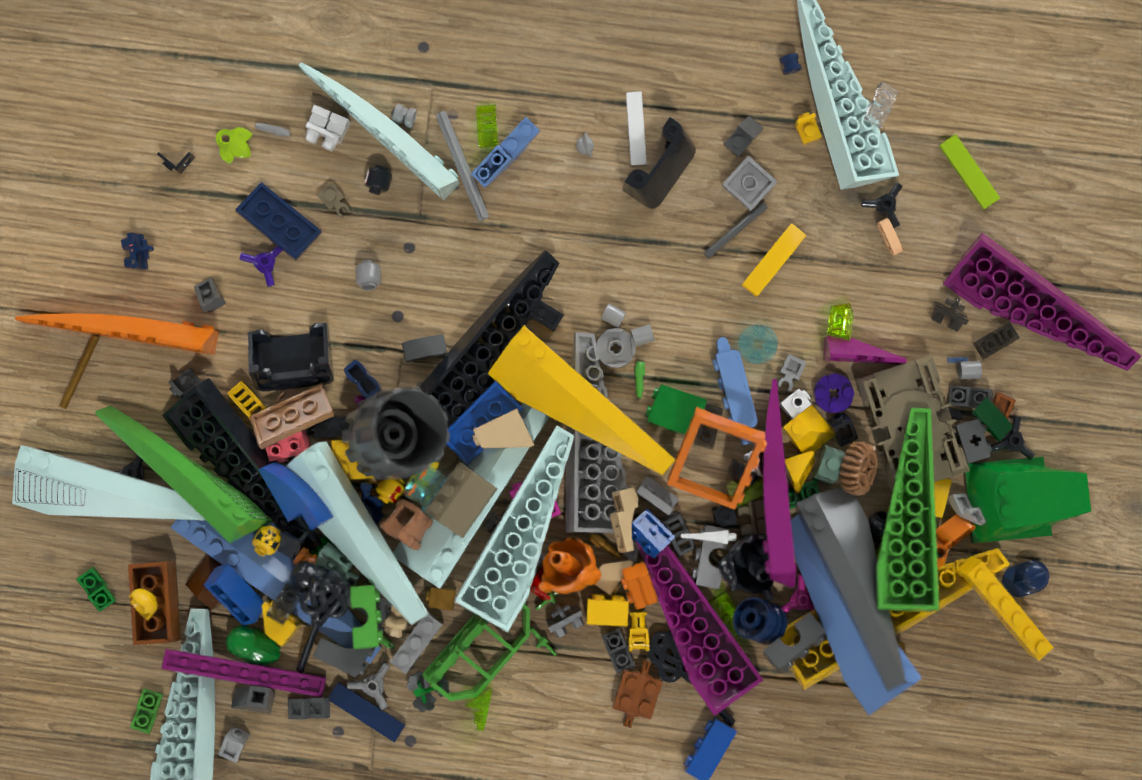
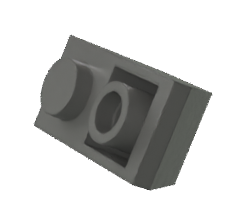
[231,686,275,714]

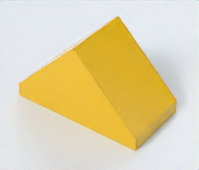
[785,451,815,494]

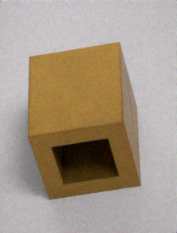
[426,586,456,611]

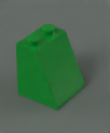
[644,384,707,436]

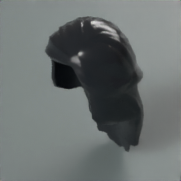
[290,560,330,599]

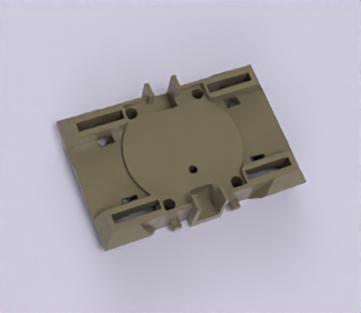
[855,355,970,492]

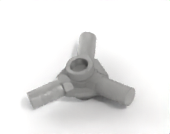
[348,662,390,710]

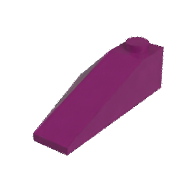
[824,332,906,365]

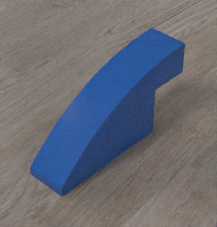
[259,462,334,530]

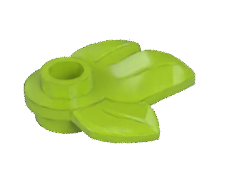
[215,127,252,164]

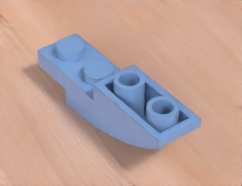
[471,117,541,188]

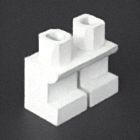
[305,105,351,152]

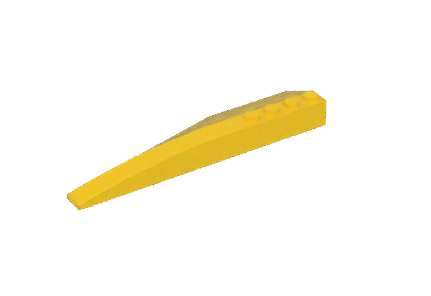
[780,548,1010,690]

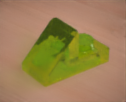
[465,688,493,731]

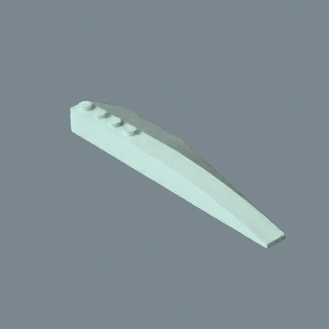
[393,403,550,588]

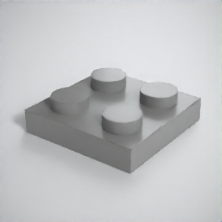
[722,156,777,212]

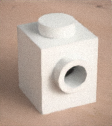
[779,389,811,420]

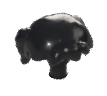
[718,533,774,602]

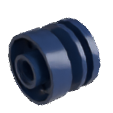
[733,597,787,645]

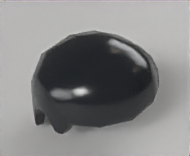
[728,458,757,485]

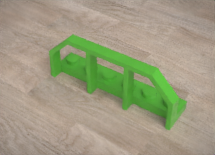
[421,604,530,701]

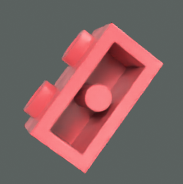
[265,429,311,463]

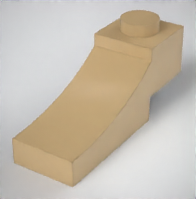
[609,487,638,553]

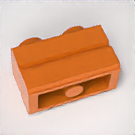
[621,562,658,609]

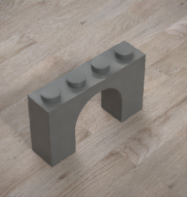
[312,586,392,678]

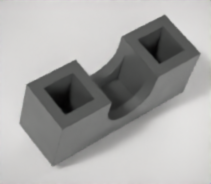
[763,613,826,673]

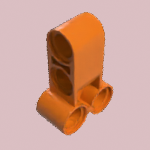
[936,514,976,567]

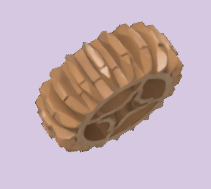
[839,441,879,496]

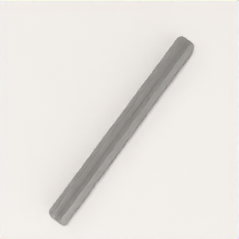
[436,111,489,221]

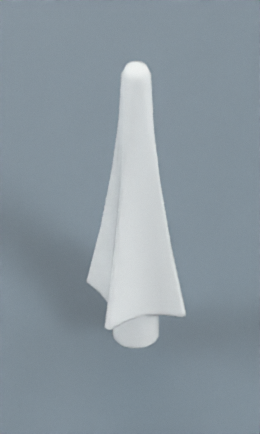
[681,530,736,544]

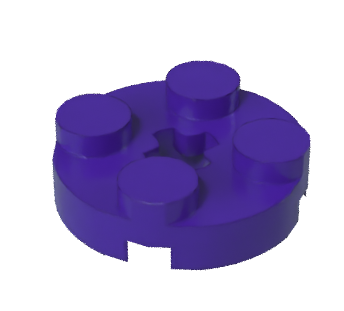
[814,373,855,413]

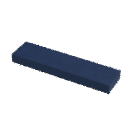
[329,682,406,743]

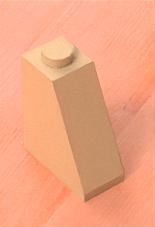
[472,409,535,448]

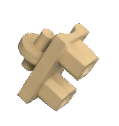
[386,605,408,637]

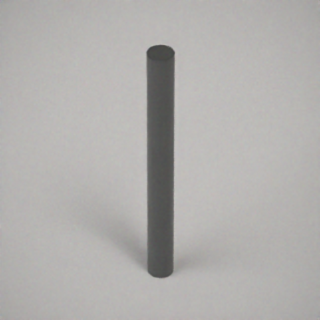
[704,202,768,259]

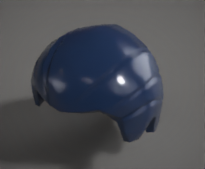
[360,480,384,525]

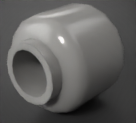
[355,260,381,291]

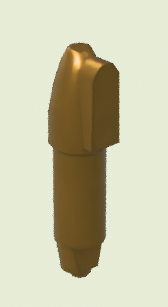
[589,533,622,559]

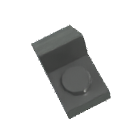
[723,116,764,158]
[194,277,226,313]

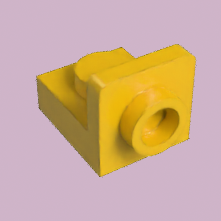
[794,112,822,145]

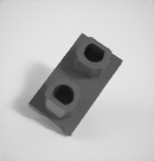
[546,602,584,638]

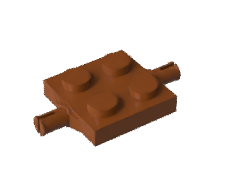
[612,660,663,728]

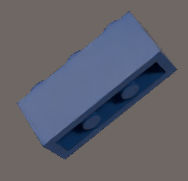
[204,564,264,626]
[683,717,737,780]

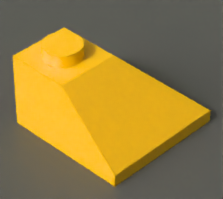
[781,403,835,454]

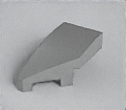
[948,493,986,525]

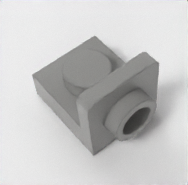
[218,726,250,763]

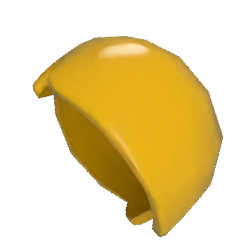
[128,588,158,620]

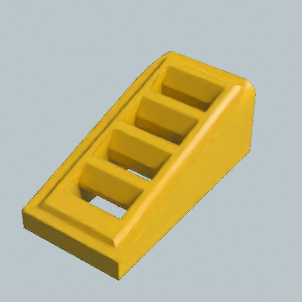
[227,381,267,419]

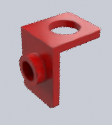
[530,567,551,601]

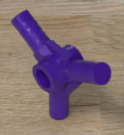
[239,246,283,287]

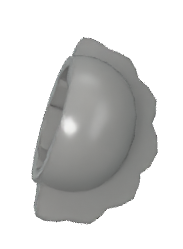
[576,133,594,157]

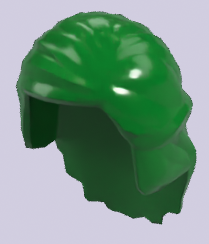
[226,625,281,666]

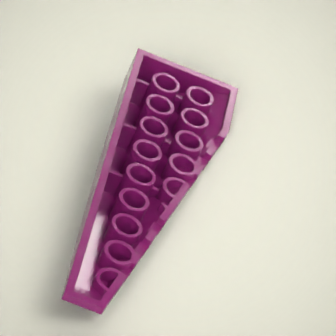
[636,541,764,716]

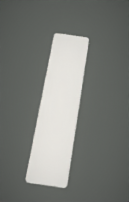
[626,91,647,165]

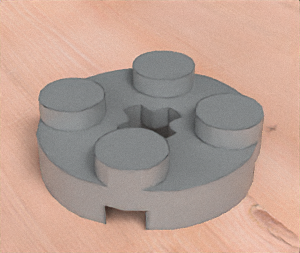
[597,328,636,368]

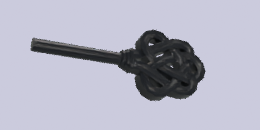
[296,570,351,672]
[648,630,736,726]

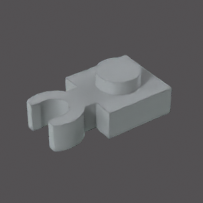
[777,354,807,392]

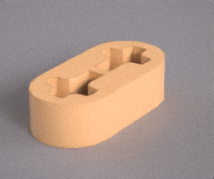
[877,218,902,256]

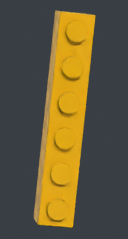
[957,556,1054,661]

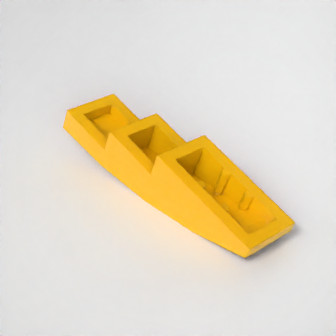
[742,223,807,297]

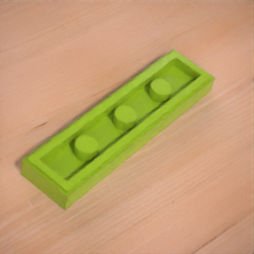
[938,134,1000,210]

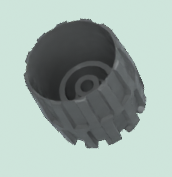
[342,387,450,480]

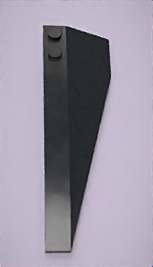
[418,250,560,428]
[162,378,321,552]

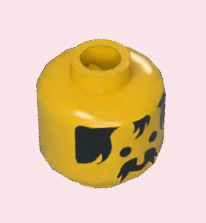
[252,525,282,556]

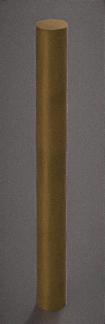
[59,334,100,409]

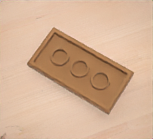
[249,383,335,449]

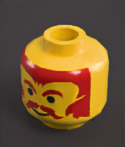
[376,479,405,505]

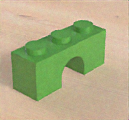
[350,585,383,649]

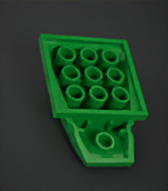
[964,457,1091,543]

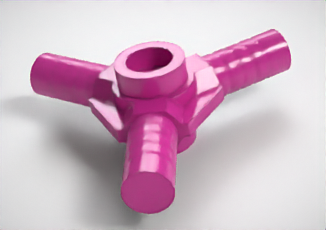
[781,575,815,613]

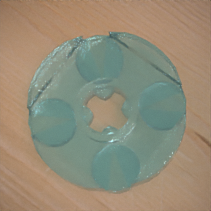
[738,325,778,364]

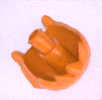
[539,537,602,594]

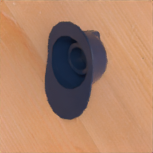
[1002,560,1049,597]

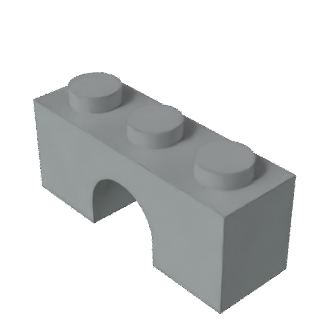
[692,525,730,589]
[390,612,444,674]

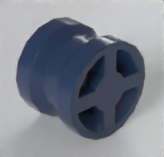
[779,53,802,75]

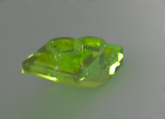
[708,591,738,637]

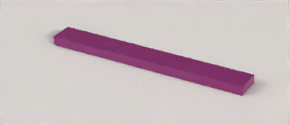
[161,648,326,697]

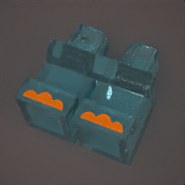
[403,465,447,508]

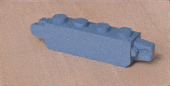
[712,337,758,445]

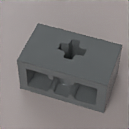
[952,419,992,464]

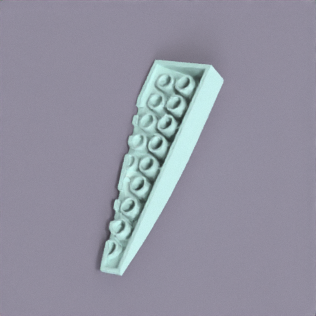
[797,0,899,190]
[299,62,460,201]
[454,426,574,632]

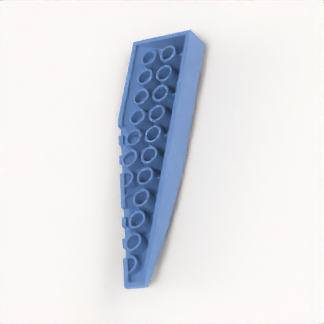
[171,519,382,664]

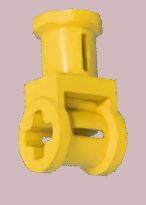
[628,611,649,651]

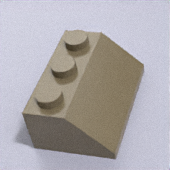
[425,462,498,538]

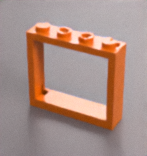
[667,407,767,509]

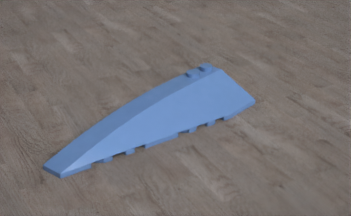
[791,515,922,715]

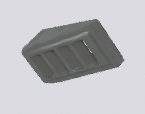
[660,511,696,557]

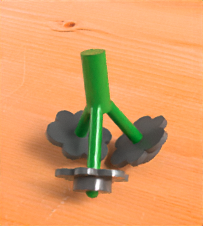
[407,671,450,713]

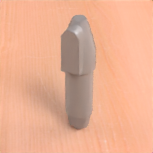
[255,123,291,137]

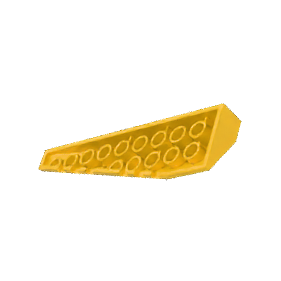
[488,326,676,475]

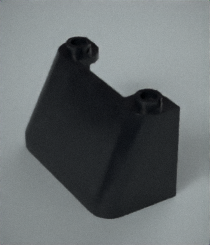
[623,117,696,209]
[248,322,334,392]

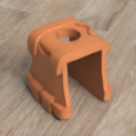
[380,500,433,551]

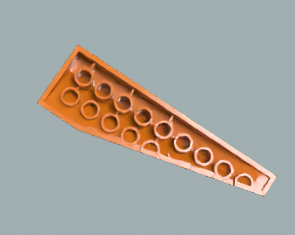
[15,313,219,355]

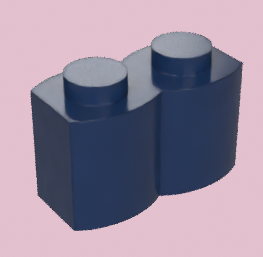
[344,360,383,398]

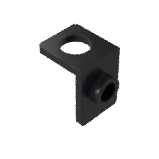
[157,152,195,174]

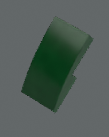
[972,397,1013,442]

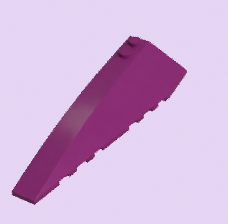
[943,232,1141,371]
[763,379,796,588]

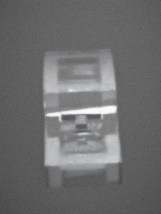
[864,81,898,128]

